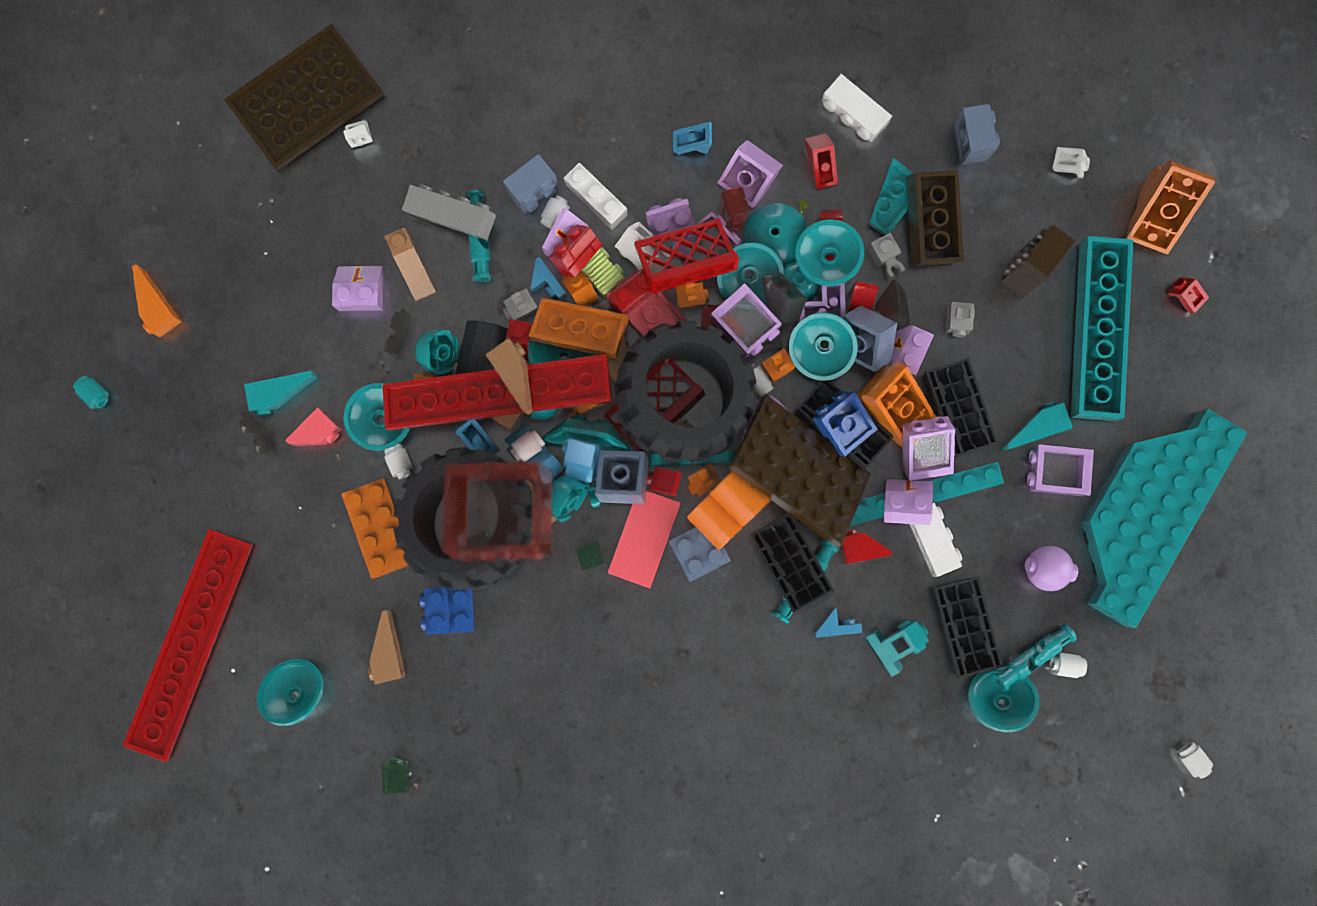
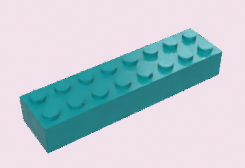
[1070,236,1133,421]

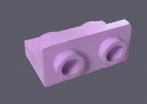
[645,198,695,236]

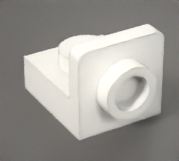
[343,120,373,148]
[1053,147,1090,178]

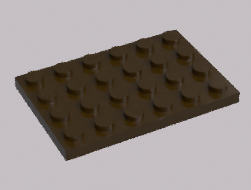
[224,23,385,171]
[729,395,871,547]

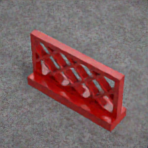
[634,219,739,294]
[603,359,705,452]

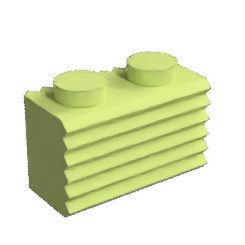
[582,247,625,299]

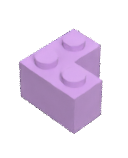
[797,283,845,324]

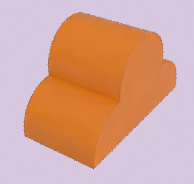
[1126,160,1216,255]
[856,362,936,448]
[686,471,771,550]

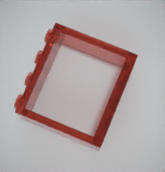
[443,462,552,562]

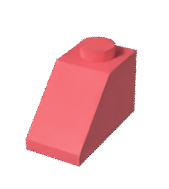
[285,408,342,446]

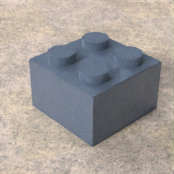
[953,104,1000,165]
[503,154,559,214]
[843,305,897,372]
[595,450,649,504]
[669,527,731,582]

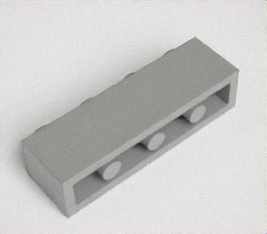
[402,184,496,240]

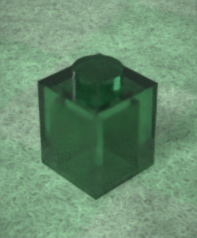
[576,542,605,571]
[382,758,410,794]

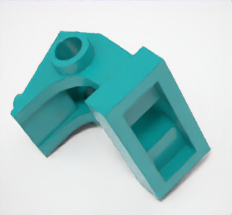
[867,619,929,677]

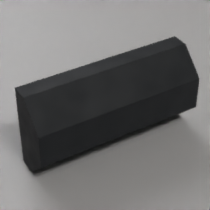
[455,320,508,375]
[924,358,998,458]
[796,380,894,470]
[750,512,835,615]
[933,577,1003,678]

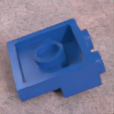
[812,391,877,456]
[420,587,475,635]

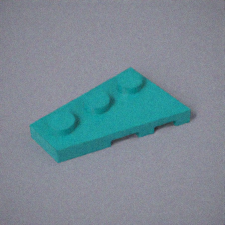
[869,158,913,236]

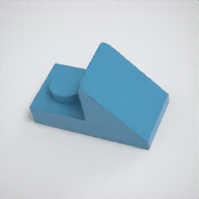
[673,122,712,154]
[530,257,567,301]
[454,419,499,453]
[813,607,862,638]

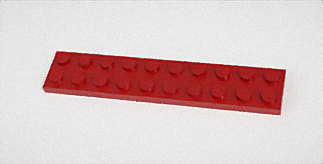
[382,354,612,431]
[122,529,253,762]

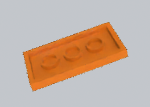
[528,298,629,359]
[342,478,409,579]

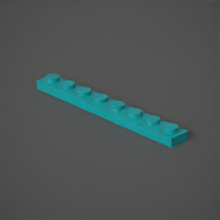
[850,462,1004,526]

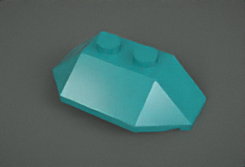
[541,416,632,451]

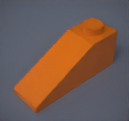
[132,264,182,337]

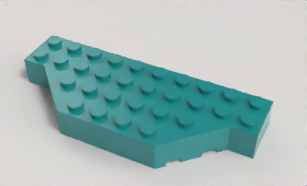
[1081,409,1248,628]

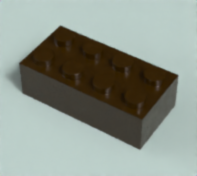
[906,170,964,266]
[1001,224,1076,298]

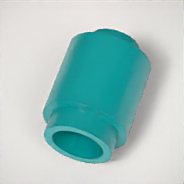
[73,376,108,409]

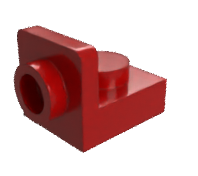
[1167,277,1209,314]

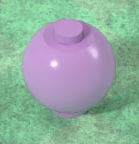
[1025,545,1078,591]

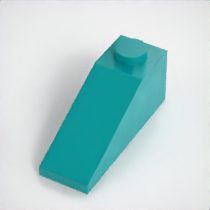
[244,371,317,416]
[1002,401,1073,451]

